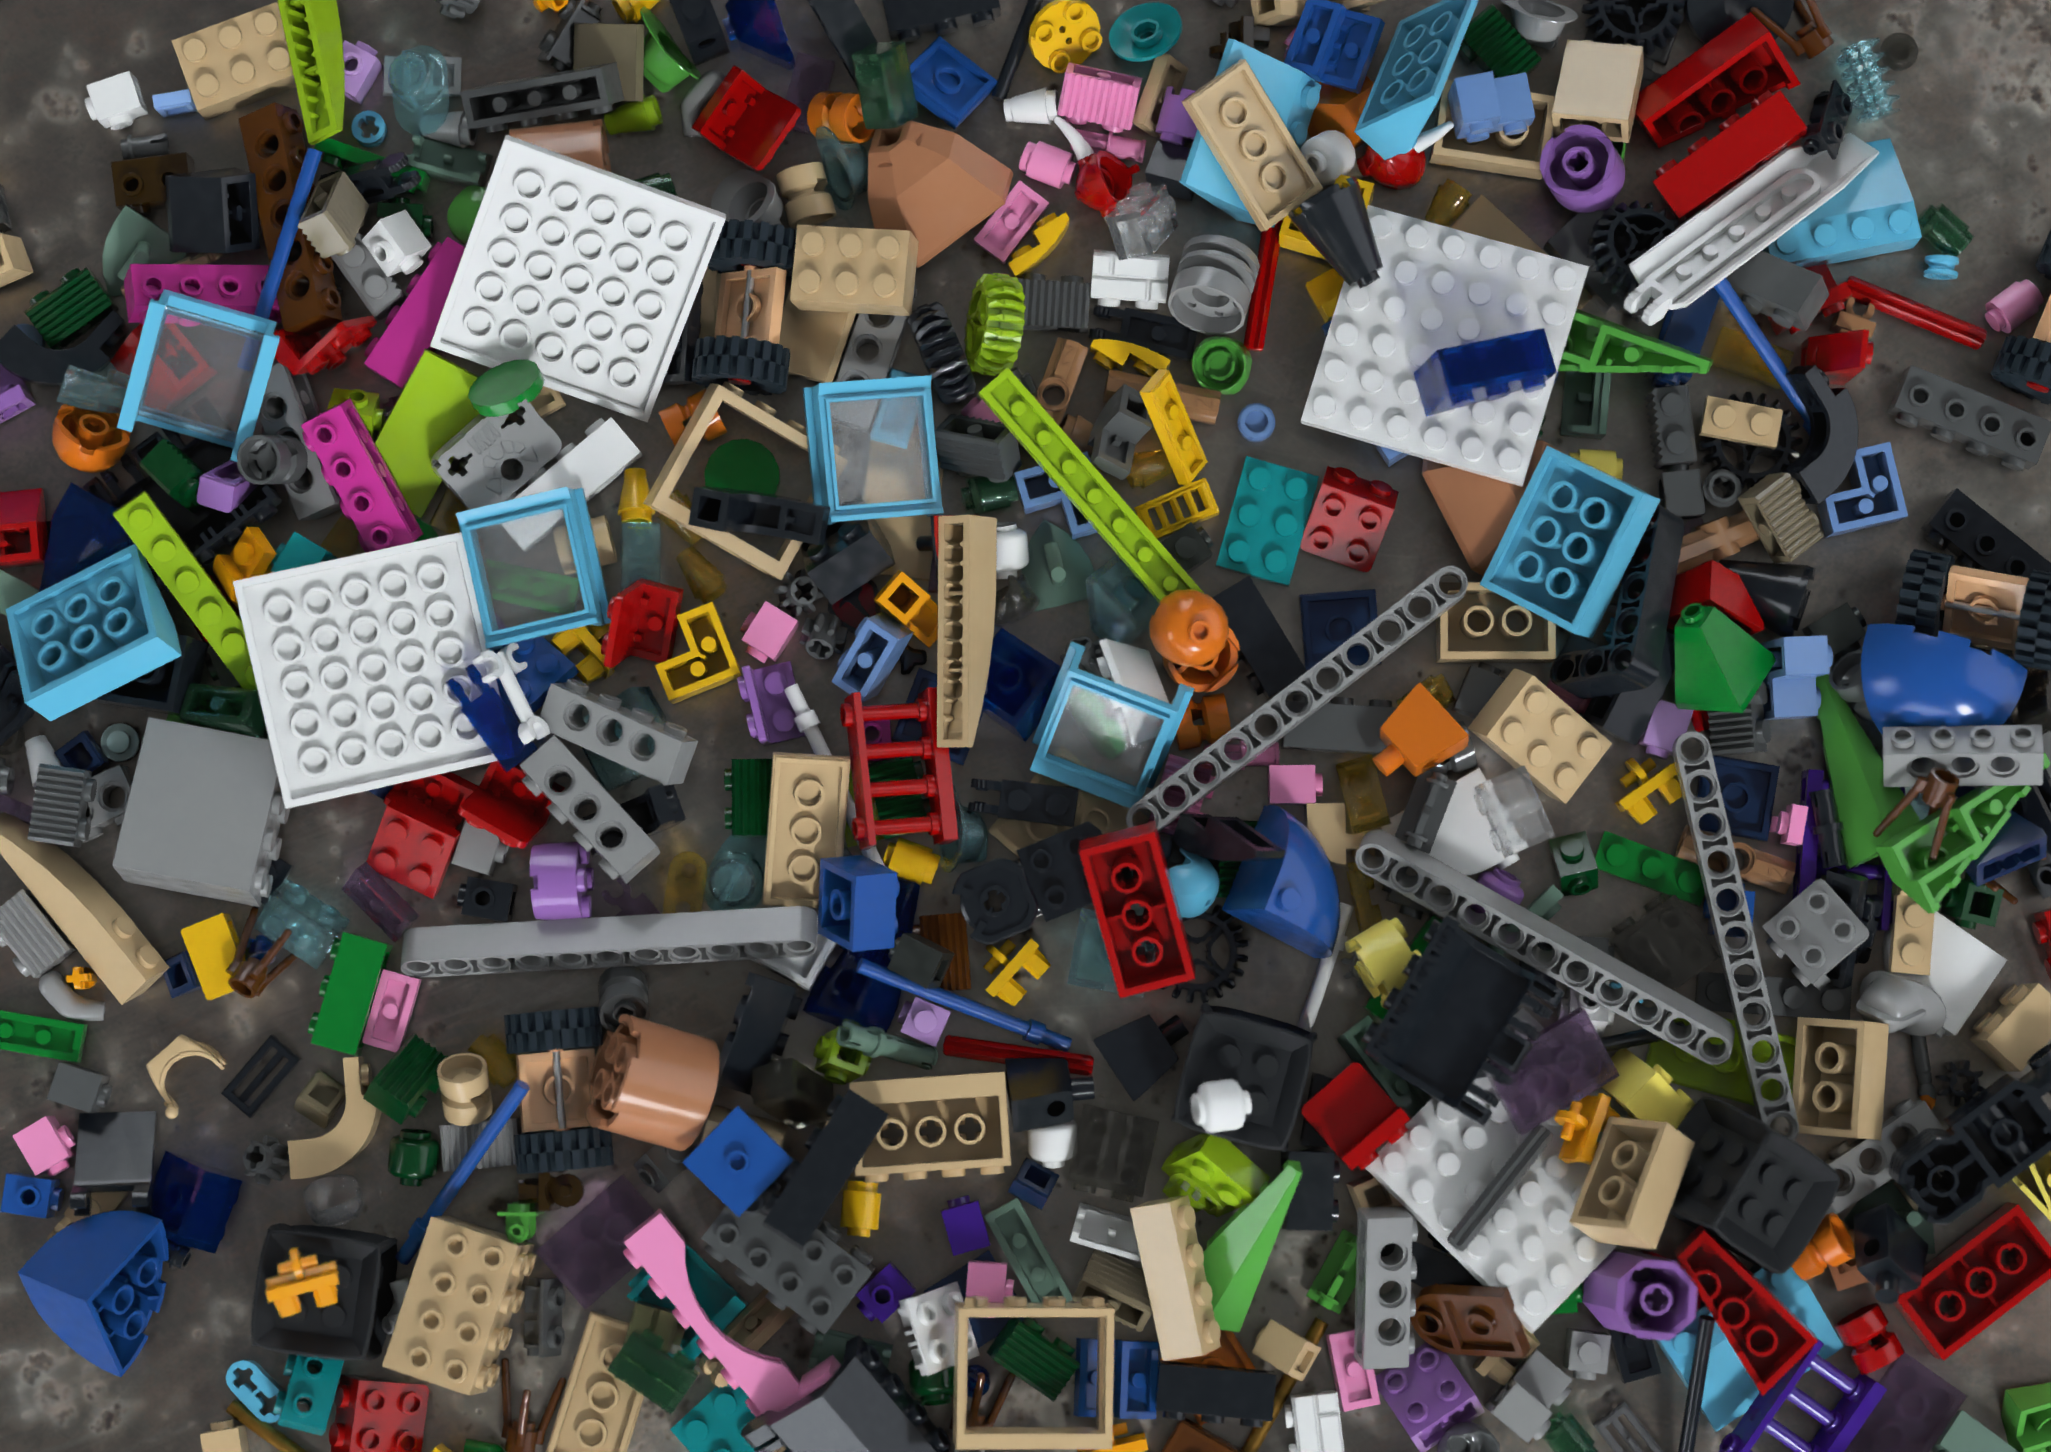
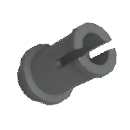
[120,132,170,160]

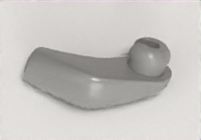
[681,70,725,137]
[39,971,105,1021]

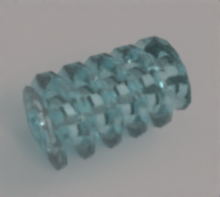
[1836,37,1902,123]

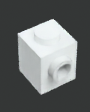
[84,71,149,130]
[361,209,432,277]

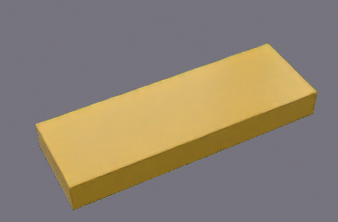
[1139,369,1208,485]

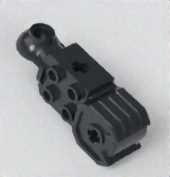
[952,821,1173,945]
[1889,1043,2051,1225]

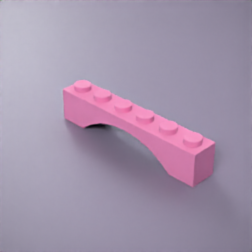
[623,1208,802,1417]

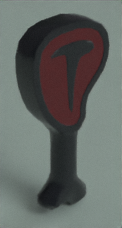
[828,580,927,675]

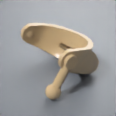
[146,1034,227,1119]

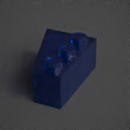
[1414,328,1557,417]

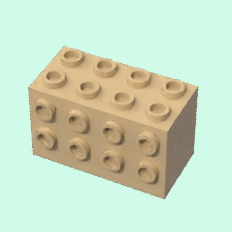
[382,1216,536,1396]

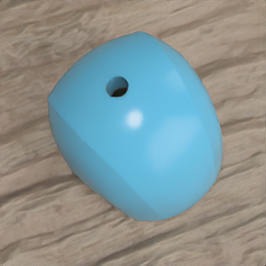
[1168,847,1220,918]

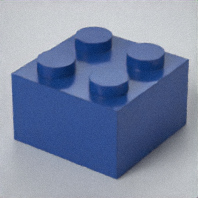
[817,855,900,952]

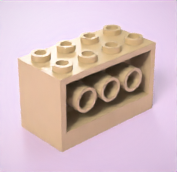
[849,1071,1012,1183]

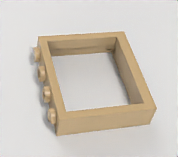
[643,381,848,580]
[953,1296,1115,1450]

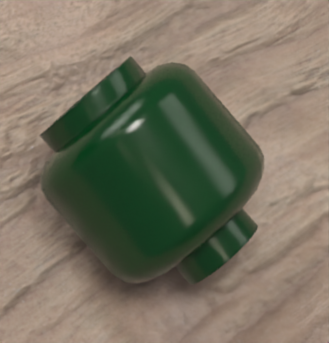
[388,1128,440,1186]
[908,1359,954,1406]

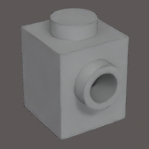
[451,820,509,876]
[1562,1328,1611,1380]

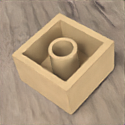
[1969,983,2051,1072]

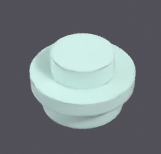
[101,723,140,762]

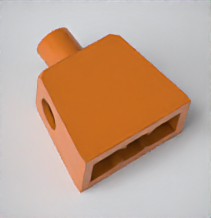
[1372,682,1469,777]

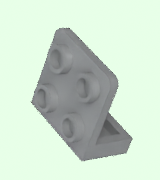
[1762,879,1869,991]

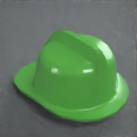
[640,7,701,93]

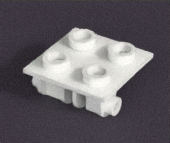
[897,1281,980,1376]

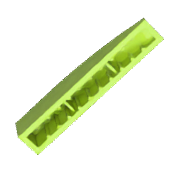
[277,0,345,145]

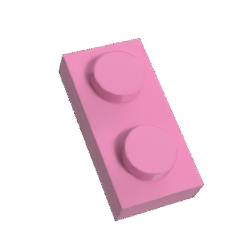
[974,180,1050,265]
[361,969,422,1053]
[1326,1329,1381,1412]

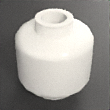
[1301,130,1356,184]
[996,522,1029,579]
[1191,1079,1252,1133]
[1027,1119,1078,1168]

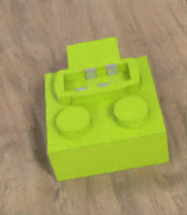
[1161,1133,1270,1217]

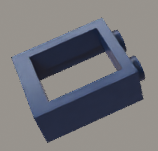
[1644,288,1720,388]

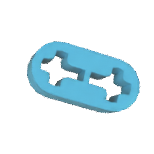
[226,1359,285,1423]

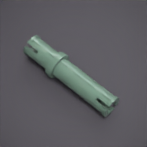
[836,1021,938,1070]

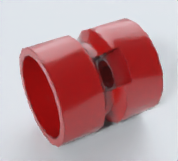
[1834,1303,1905,1375]

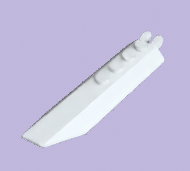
[1624,133,1879,326]

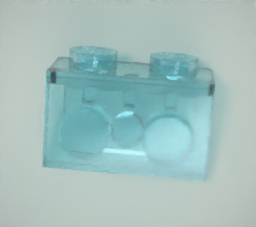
[253,880,350,970]

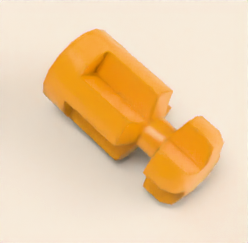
[65,966,97,990]

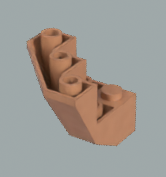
[868,121,1013,268]
[1422,440,1562,576]

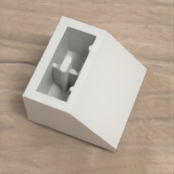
[1096,639,1169,744]

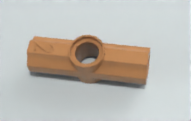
[1019,337,1089,447]
[1103,369,1221,425]
[1677,510,1760,574]
[1675,825,1796,895]

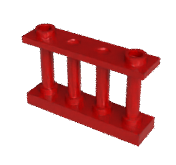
[840,687,959,851]

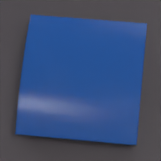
[1284,0,1385,94]
[1073,1338,1159,1419]

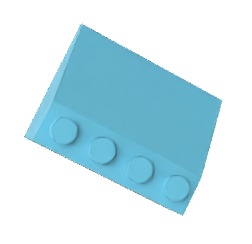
[1354,0,1478,160]
[1179,38,1322,228]
[1744,138,1922,268]
[1479,446,1660,639]
[5,544,182,721]
[1655,1265,1844,1432]

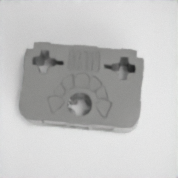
[431,399,562,510]

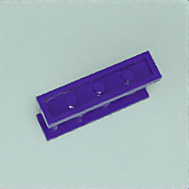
[1792,769,1905,931]
[1719,1340,1888,1452]

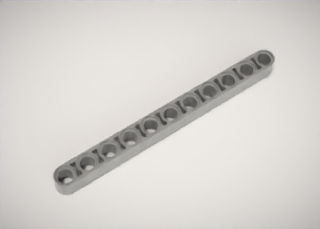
[1126,566,1468,833]
[1672,731,1799,1140]
[1355,829,1735,1065]
[401,906,817,978]

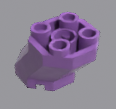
[1583,1249,1698,1341]

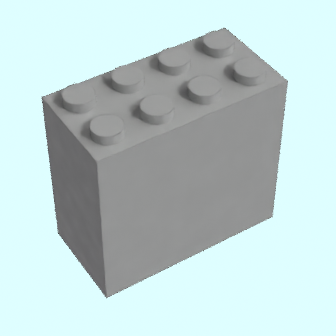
[112,717,290,907]

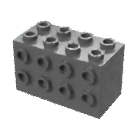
[701,1181,876,1335]

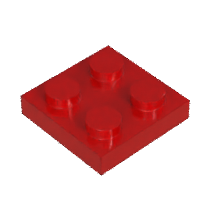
[365,800,461,899]

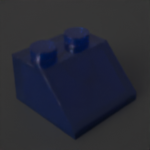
[982,627,1061,742]
[148,1151,242,1254]

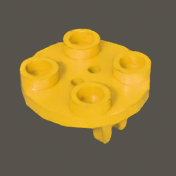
[1028,0,1102,73]

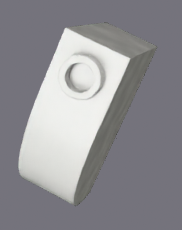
[1376,768,1525,876]
[1882,911,2007,1038]

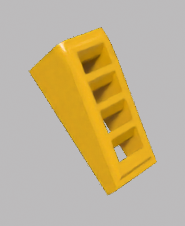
[1134,477,1219,539]

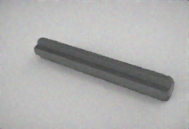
[1447,1124,1553,1252]

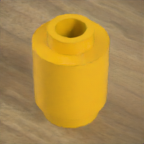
[883,837,941,885]
[840,1181,881,1237]

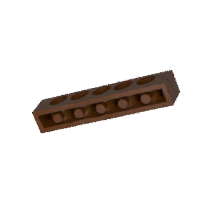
[239,102,343,336]

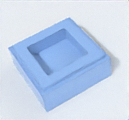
[152,89,197,117]

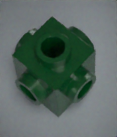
[1941,872,2004,930]

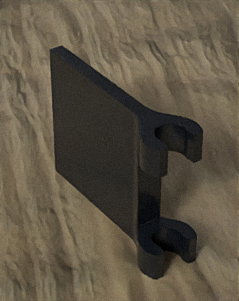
[70,1111,157,1216]

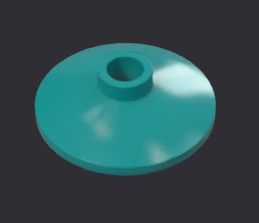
[1109,2,1183,62]

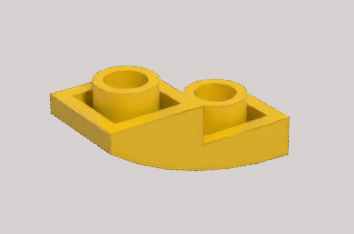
[1008,212,1070,279]
[1090,339,1171,377]

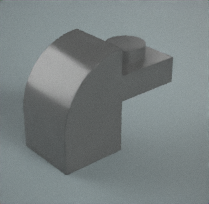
[1088,384,1152,481]

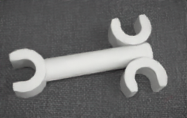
[473,643,550,745]

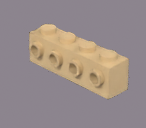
[1130,1195,1221,1361]

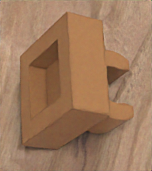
[1829,297,1877,340]

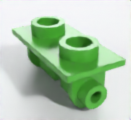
[497,1202,545,1243]
[1306,1229,1357,1315]

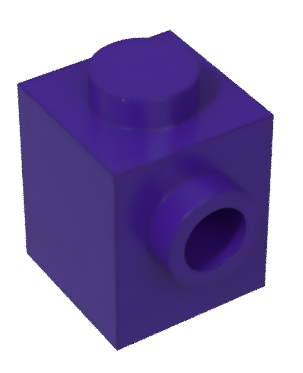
[856,1261,917,1323]

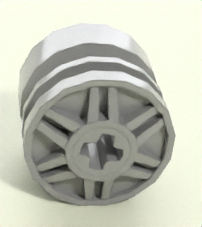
[1167,234,1260,335]

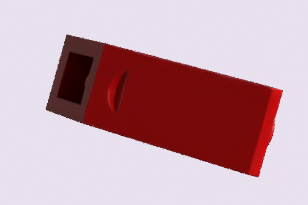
[1799,329,1874,386]

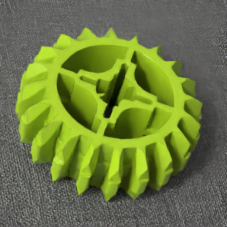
[964,273,1026,376]

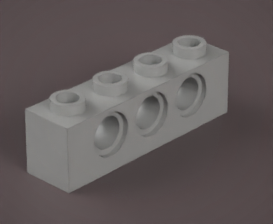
[830,285,918,434]
[245,363,341,521]
[539,679,698,785]
[1883,725,2044,787]
[519,735,660,884]
[1824,1098,1944,1215]
[1354,1206,1418,1369]

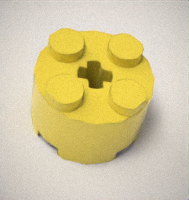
[1345,917,1422,1006]

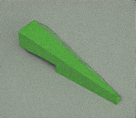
[1558,309,1713,374]
[1816,674,1920,870]
[1875,752,2051,913]
[1203,1160,1302,1333]
[2001,1382,2051,1452]

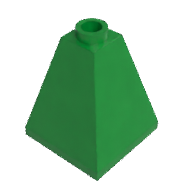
[1675,603,1776,713]

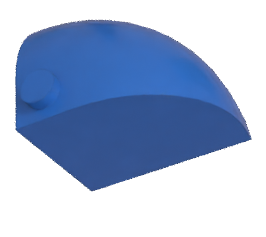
[1861,624,2028,735]
[1222,805,1340,958]
[18,1210,169,1377]

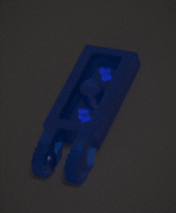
[445,664,538,772]

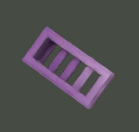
[197,460,259,513]

